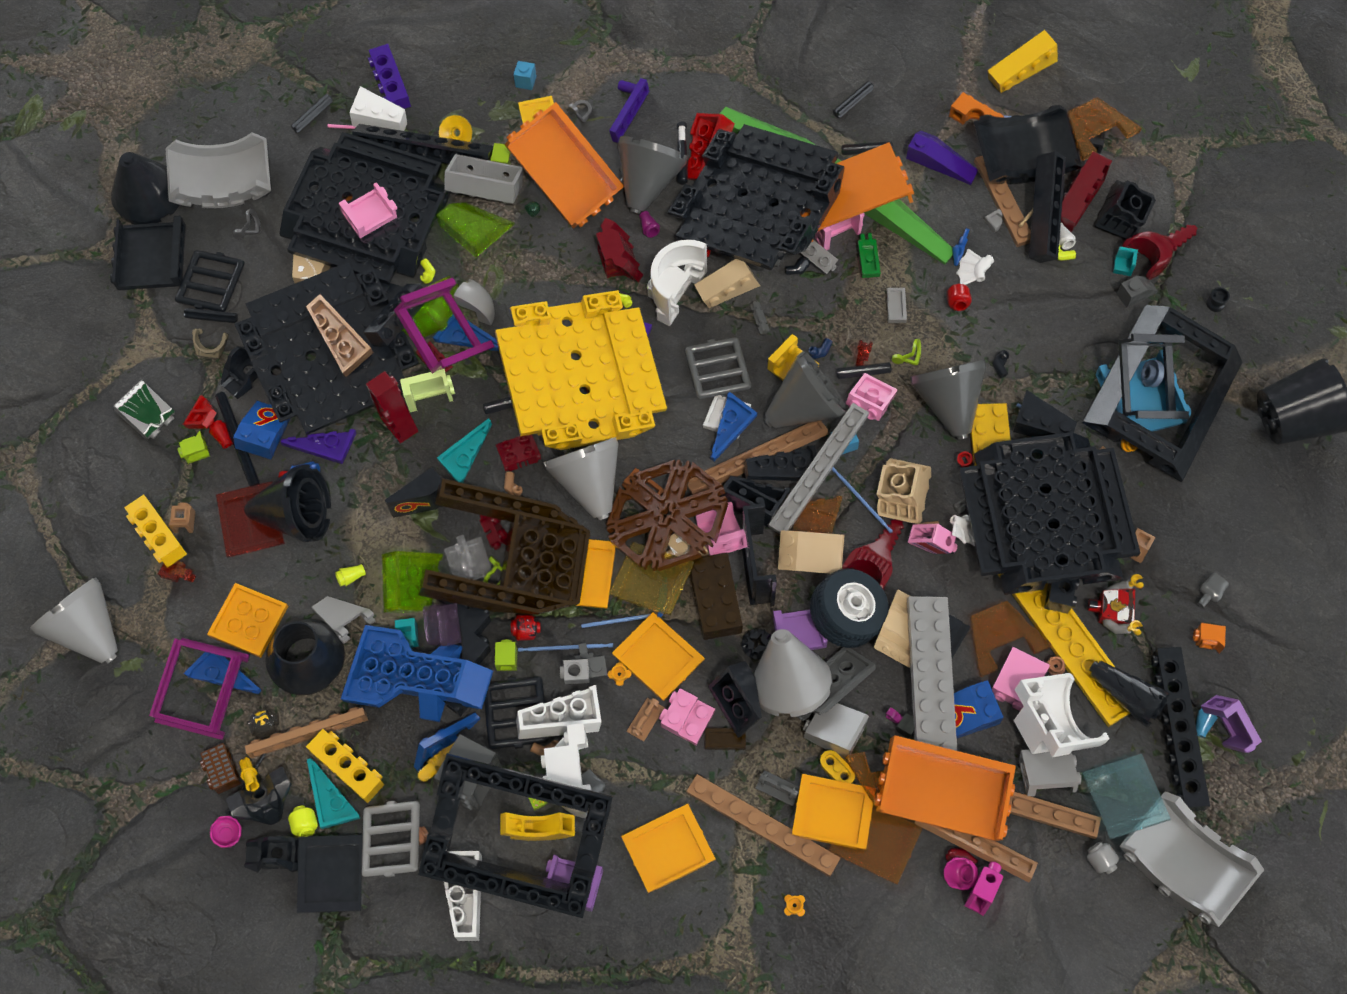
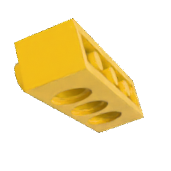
[124,494,187,568]
[306,729,384,803]

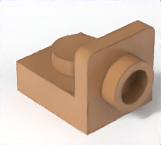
[1130,528,1155,563]

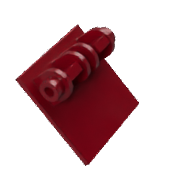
[496,434,541,472]

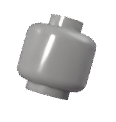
[1087,841,1119,875]

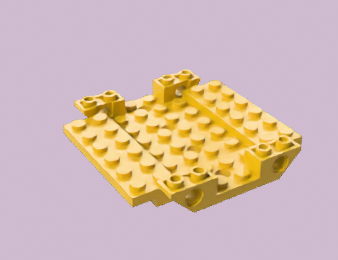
[495,290,667,450]

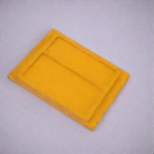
[576,539,616,609]
[612,612,705,701]
[792,774,875,850]
[621,804,716,893]

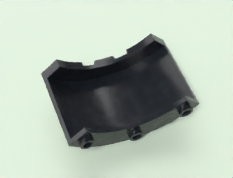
[974,105,1082,184]

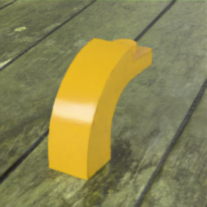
[500,812,575,841]

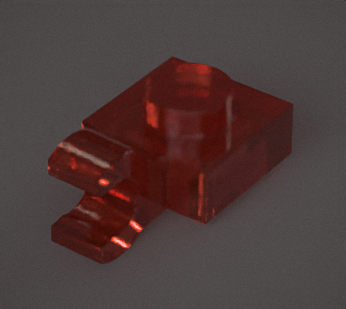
[856,340,873,366]
[158,561,196,583]

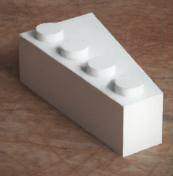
[516,685,601,739]
[444,851,482,941]

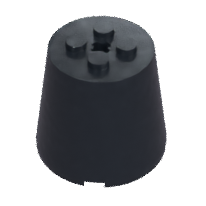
[1257,358,1347,445]

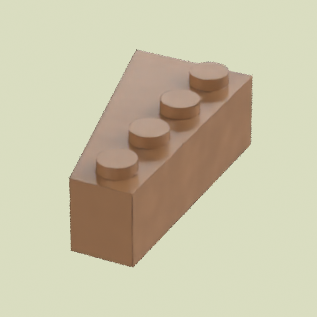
[306,294,373,377]

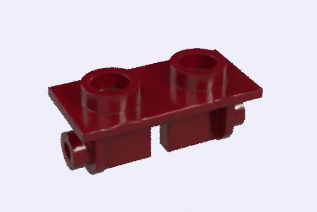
[479,515,508,550]

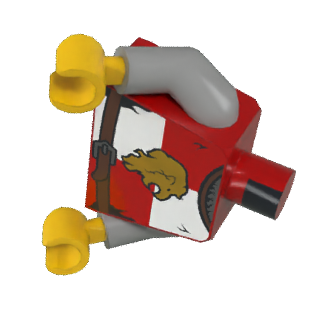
[1087,574,1144,636]

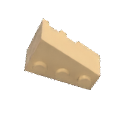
[694,259,760,308]

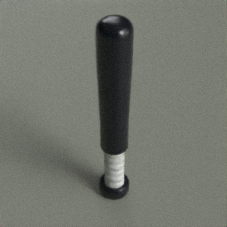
[677,121,688,185]

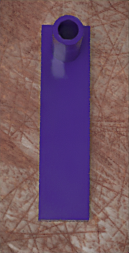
[609,78,650,143]

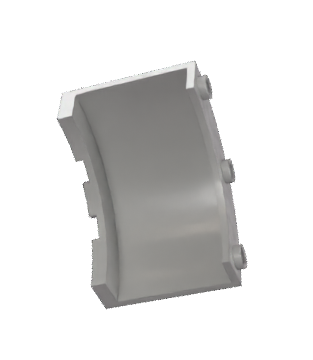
[166,132,271,208]
[1119,791,1264,927]

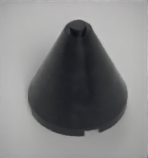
[111,152,179,225]
[244,464,331,542]

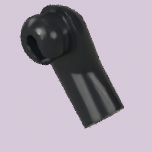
[786,256,810,275]
[993,350,1009,378]

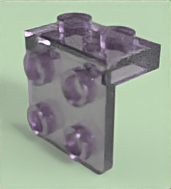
[423,603,461,646]

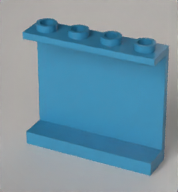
[1095,350,1191,432]

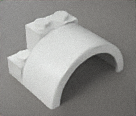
[647,240,707,326]
[1014,673,1109,757]
[541,723,591,818]

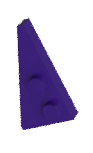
[281,429,356,464]

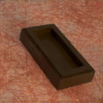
[705,728,746,750]

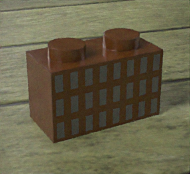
[200,743,242,794]

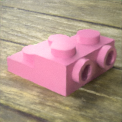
[846,373,898,421]
[659,689,715,746]

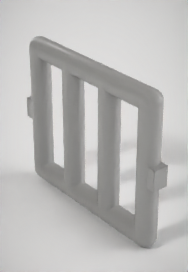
[362,801,420,877]

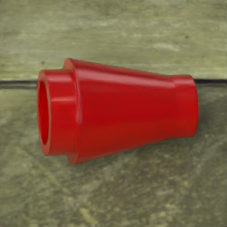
[208,420,233,449]

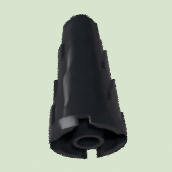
[1089,661,1170,727]

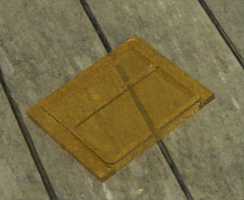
[609,542,694,615]

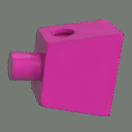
[964,862,1003,916]

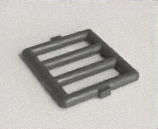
[685,337,752,399]

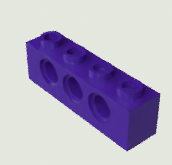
[368,44,411,109]

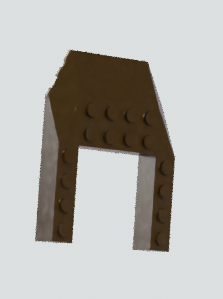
[418,478,590,614]

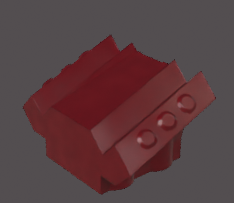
[596,218,644,282]

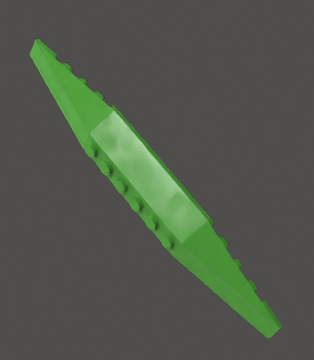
[720,107,953,265]

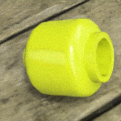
[288,805,318,837]

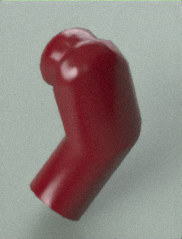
[945,848,978,864]

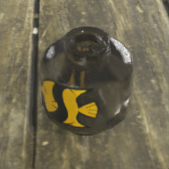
[247,709,279,739]

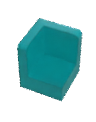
[1113,247,1138,276]
[395,618,419,647]

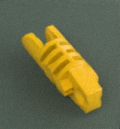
[418,743,454,782]

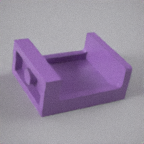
[773,610,828,650]
[1201,695,1262,753]
[546,855,603,912]

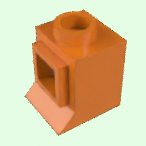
[1193,623,1226,654]

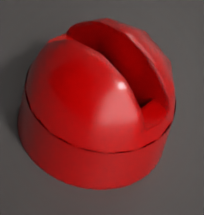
[957,451,973,467]

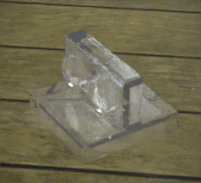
[444,535,492,580]

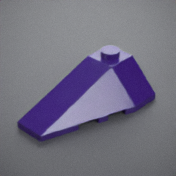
[906,131,978,185]

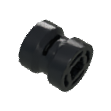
[1206,287,1230,312]

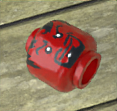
[511,615,540,641]

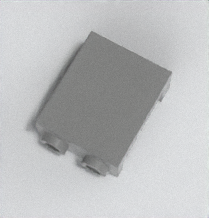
[1019,750,1081,796]

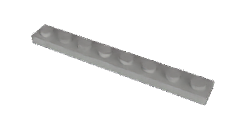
[768,403,869,534]

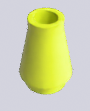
[335,564,366,587]

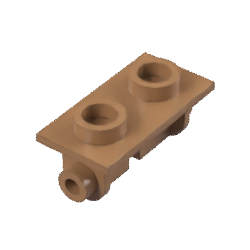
[627,698,665,742]

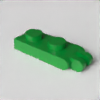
[857,233,881,278]

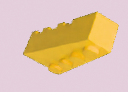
[987,30,1058,93]

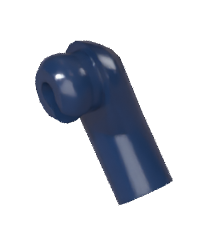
[808,338,833,359]

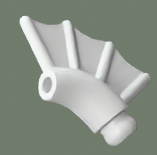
[956,249,994,285]
[950,515,975,546]

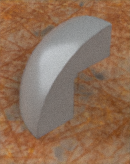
[454,279,495,325]

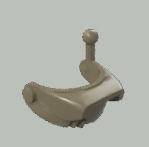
[192,328,228,358]

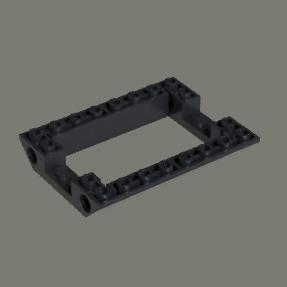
[1082,305,1243,482]
[418,753,613,918]

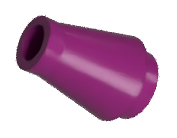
[639,211,660,238]

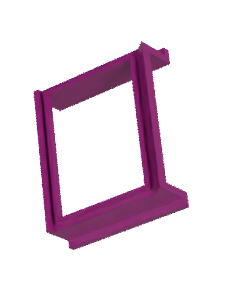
[394,277,495,374]
[149,638,250,740]

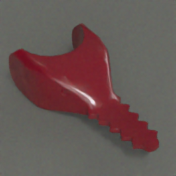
[1121,225,1198,280]
[842,520,904,590]

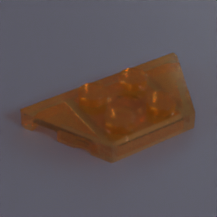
[792,496,843,534]

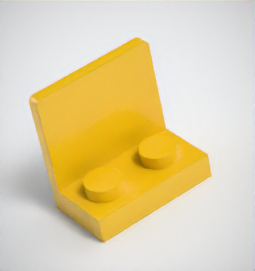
[767,334,819,381]

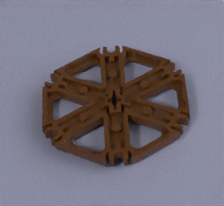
[606,460,728,571]

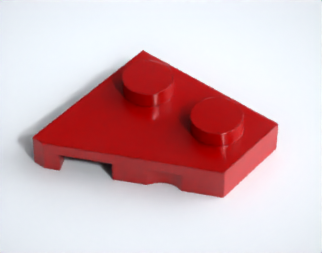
[182,395,217,429]

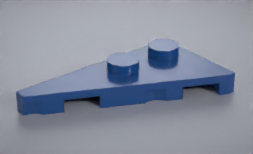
[433,314,499,351]
[711,392,757,462]
[184,652,261,694]
[414,713,480,772]

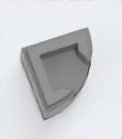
[984,209,1002,233]

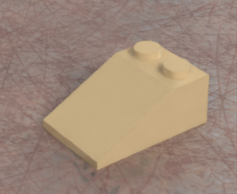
[778,530,844,574]

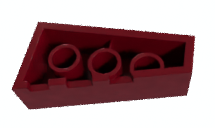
[1061,151,1112,232]
[366,371,419,444]

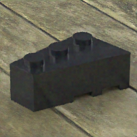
[1013,390,1077,437]
[720,476,791,528]

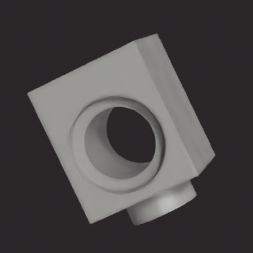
[560,659,589,684]

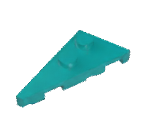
[437,418,492,483]
[307,758,360,829]

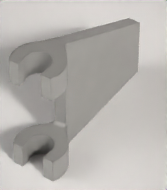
[311,596,376,643]

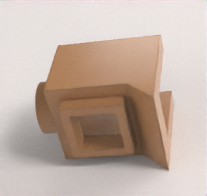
[168,503,195,533]

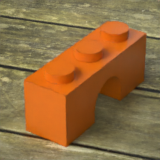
[949,92,1004,125]

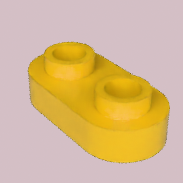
[820,750,855,784]

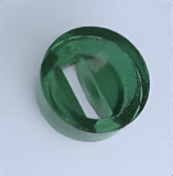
[525,201,540,217]

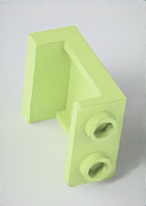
[400,369,455,412]

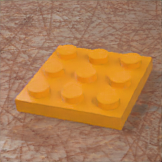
[207,583,289,658]

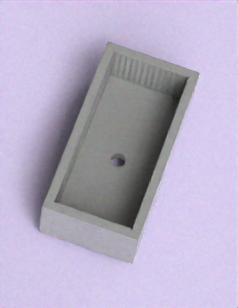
[444,154,523,203]

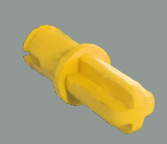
[239,757,259,792]

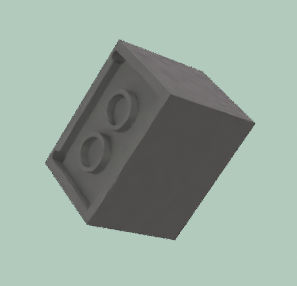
[434,734,502,811]

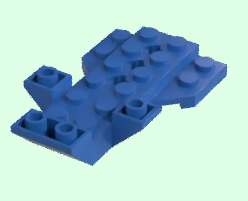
[341,625,493,722]

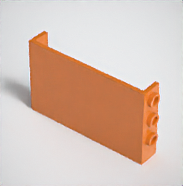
[505,102,624,229]
[802,142,914,242]
[874,735,1016,841]

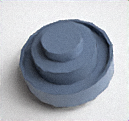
[1141,360,1164,388]

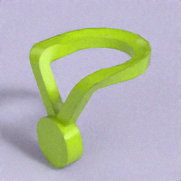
[892,339,921,365]
[483,556,503,585]

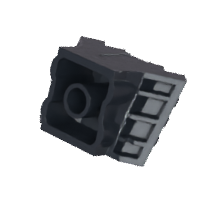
[1094,180,1156,239]

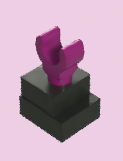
[885,707,914,739]

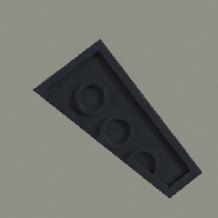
[744,445,817,481]

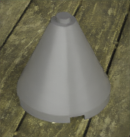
[543,437,619,520]
[30,577,118,664]
[754,629,832,717]

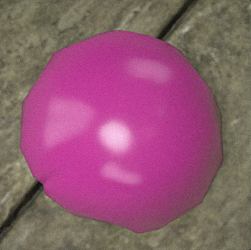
[210,816,242,848]
[944,858,978,890]

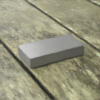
[886,288,907,323]

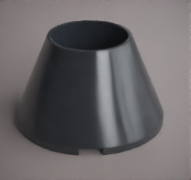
[266,619,345,695]

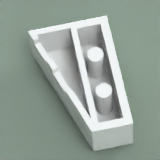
[349,86,407,131]

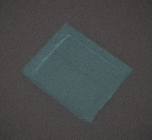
[1083,754,1171,839]

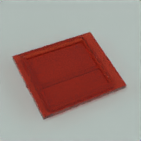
[216,481,285,558]

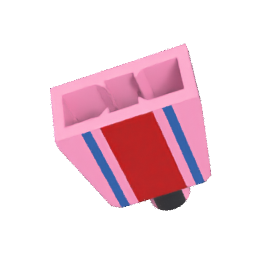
[908,524,957,554]

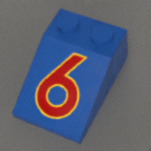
[233,401,290,460]
[954,680,1004,738]

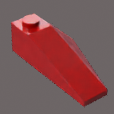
[688,113,735,180]

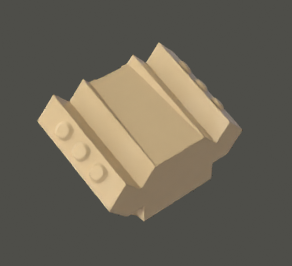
[877,458,931,524]
[874,590,911,668]

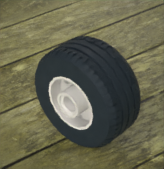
[810,569,889,648]

